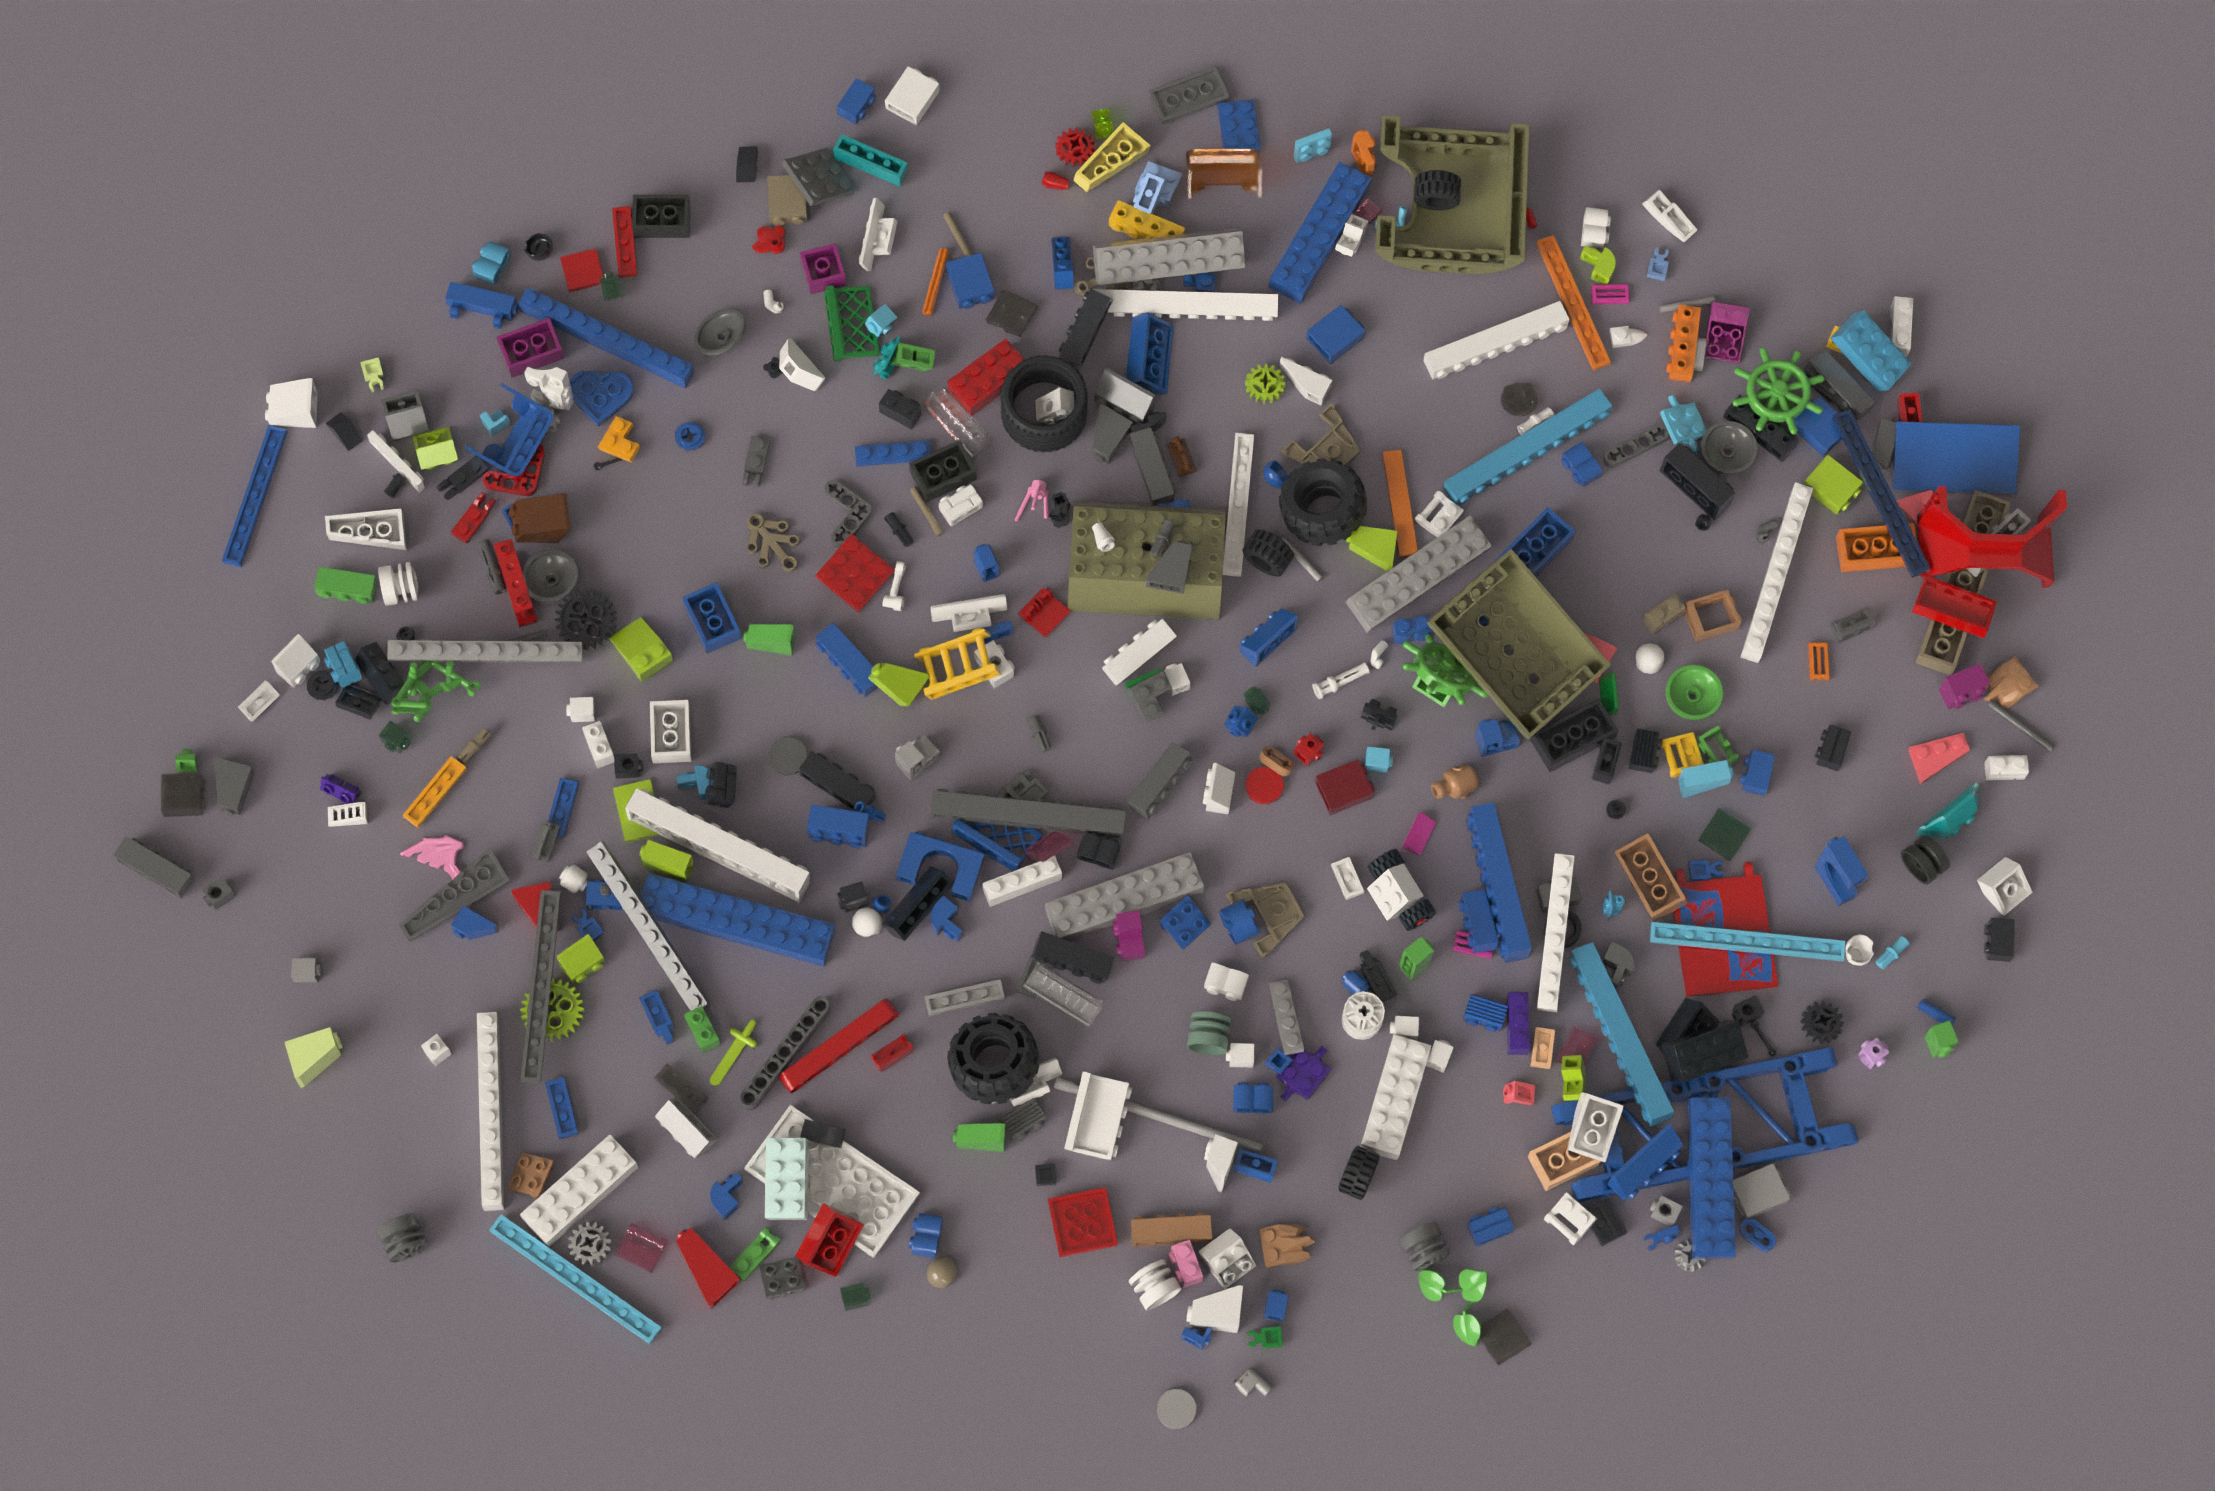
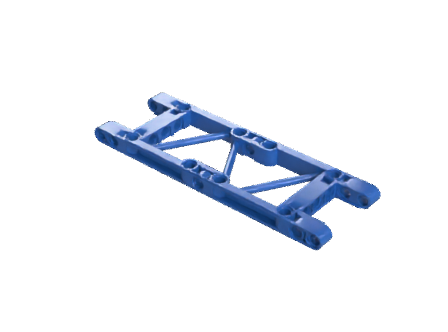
[1551,1048,1859,1202]

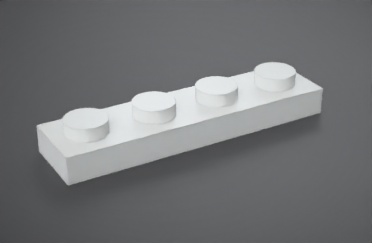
[367,430,425,493]

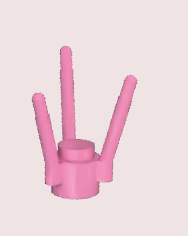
[1015,480,1049,522]

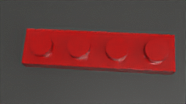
[612,206,637,278]

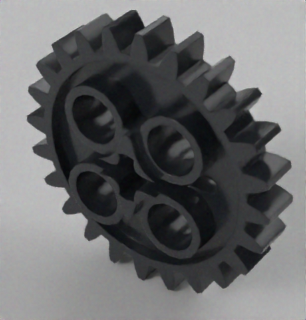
[555,588,617,651]

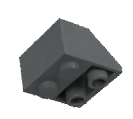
[381,390,430,442]

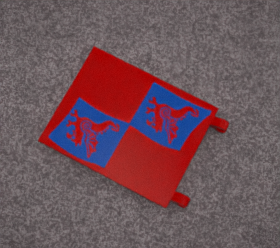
[1673,862,1779,997]

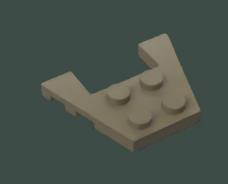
[1281,403,1360,465]
[1226,883,1304,960]

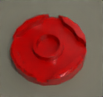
[1245,766,1284,805]

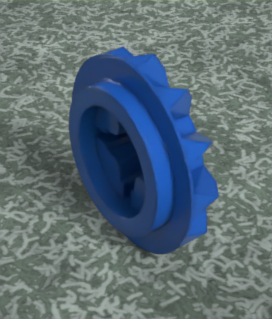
[675,422,705,451]

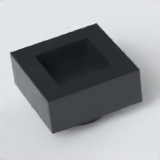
[1035,1164,1056,1186]

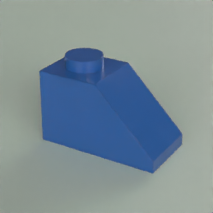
[451,906,498,940]

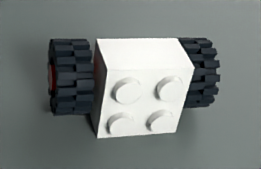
[1367,849,1436,931]

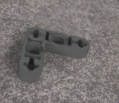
[825,480,872,548]

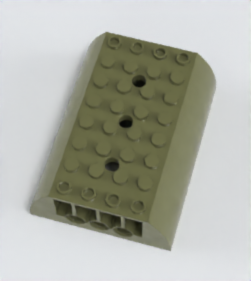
[1068,501,1226,620]
[1426,549,1611,740]

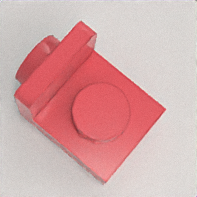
[1503,1081,1535,1105]

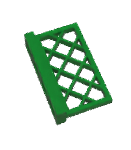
[824,286,879,362]

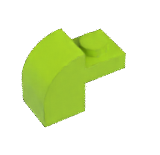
[1580,245,1616,285]
[1561,1055,1586,1101]

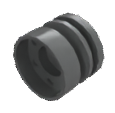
[377,1213,429,1263]
[1399,1222,1451,1271]

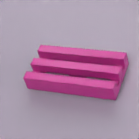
[1591,284,1630,305]
[1453,931,1493,959]

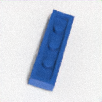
[855,440,931,467]

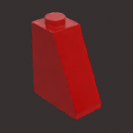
[511,882,560,931]

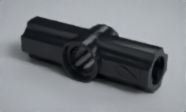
[1048,492,1071,528]

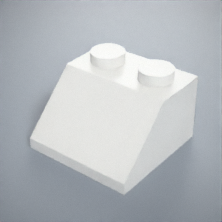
[271,634,320,688]
[1977,857,2033,916]

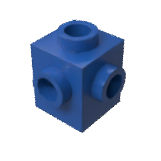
[1224,706,1258,737]

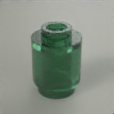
[1243,686,1271,715]

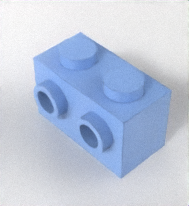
[1133,172,1167,214]

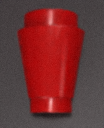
[1041,170,1070,191]

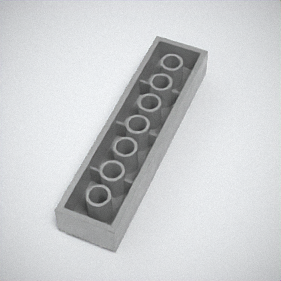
[1093,228,1245,285]
[1345,516,1492,633]
[1045,852,1204,941]

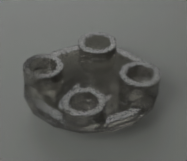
[1501,383,1538,416]

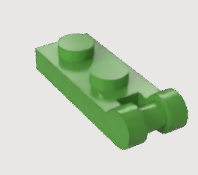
[729,1227,781,1282]

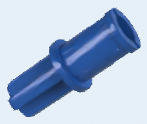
[854,801,886,823]
[1917,999,1956,1025]

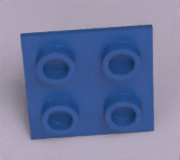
[1159,895,1211,950]

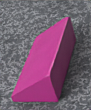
[1403,812,1436,856]

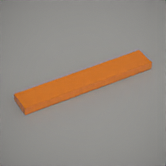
[1382,449,1418,558]

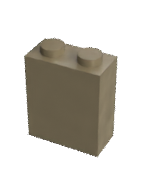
[767,175,807,226]

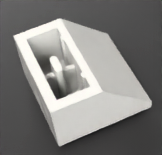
[1203,763,1235,814]
[1198,1228,1256,1289]

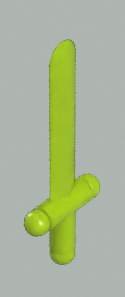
[710,1019,757,1086]

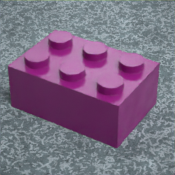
[497,318,564,378]

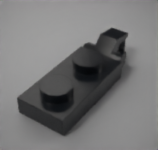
[1359,950,1397,1002]

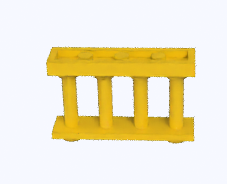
[914,628,1001,700]

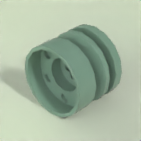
[1187,1011,1232,1055]

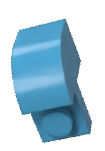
[676,766,709,801]

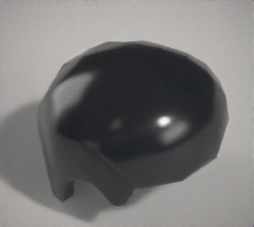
[524,233,553,261]

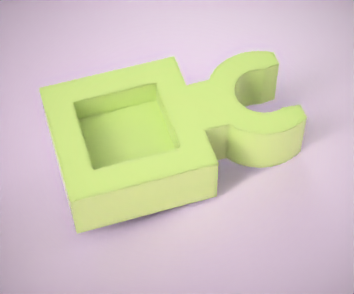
[360,357,384,392]

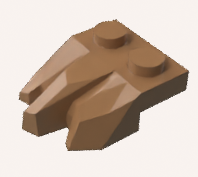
[1984,656,2038,709]
[1259,1224,1315,1269]

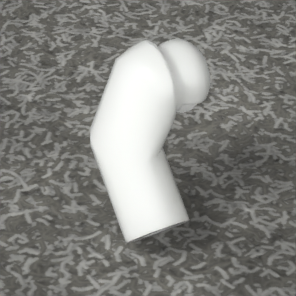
[763,290,784,314]
[1370,640,1388,669]

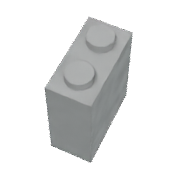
[1733,1164,1791,1220]

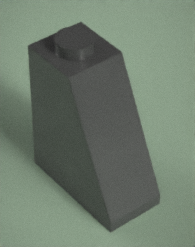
[1093,403,1133,464]
[1146,541,1192,594]
[213,757,254,816]

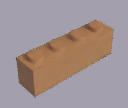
[1131,1212,1212,1247]

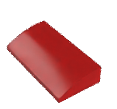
[1912,575,1997,638]

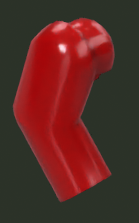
[1526,207,1538,229]

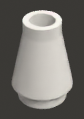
[1092,523,1115,552]

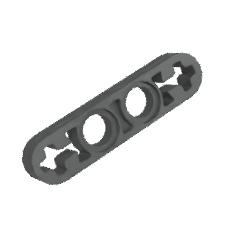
[1604,424,1669,468]

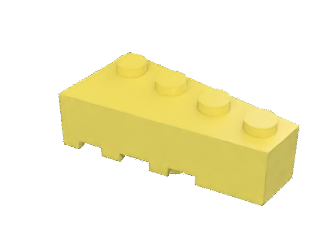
[1073,122,1151,192]

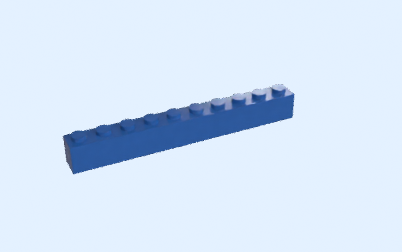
[519,287,694,389]

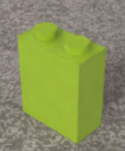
[1803,455,1863,515]
[639,840,694,884]

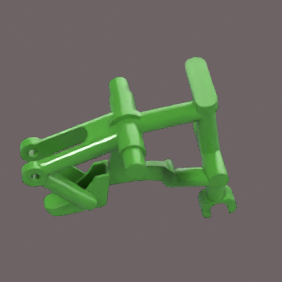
[391,661,481,722]

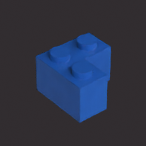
[1475,719,1520,757]

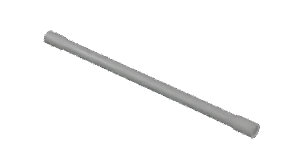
[1054,1077,1263,1155]

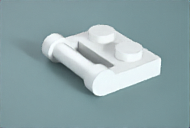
[1415,491,1464,538]
[1544,1192,1598,1246]

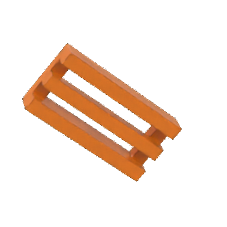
[1808,642,1830,681]

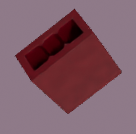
[1315,759,1375,815]

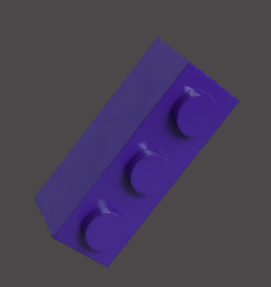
[1506,992,1530,1055]

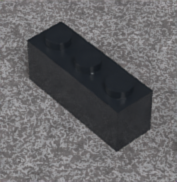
[355,642,405,705]

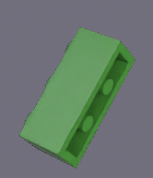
[314,567,377,604]
[1399,937,1434,981]

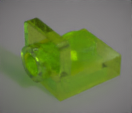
[1091,108,1113,139]

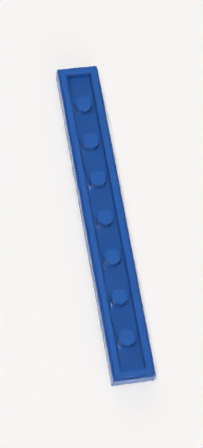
[222,425,288,567]

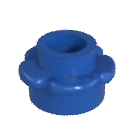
[872,895,891,913]

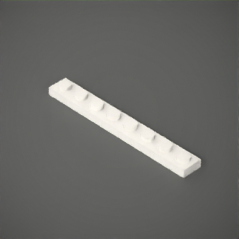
[1222,433,1254,577]

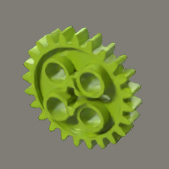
[520,978,585,1042]

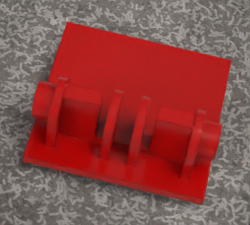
[1017,588,1071,638]

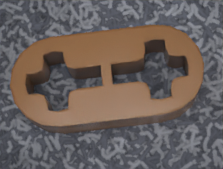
[1259,746,1294,776]

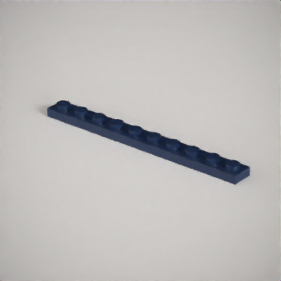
[1832,409,1930,578]

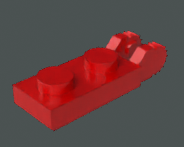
[451,492,496,544]

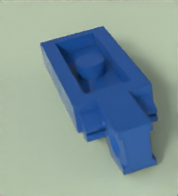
[639,990,674,1045]

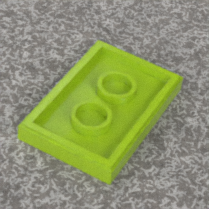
[613,779,659,843]

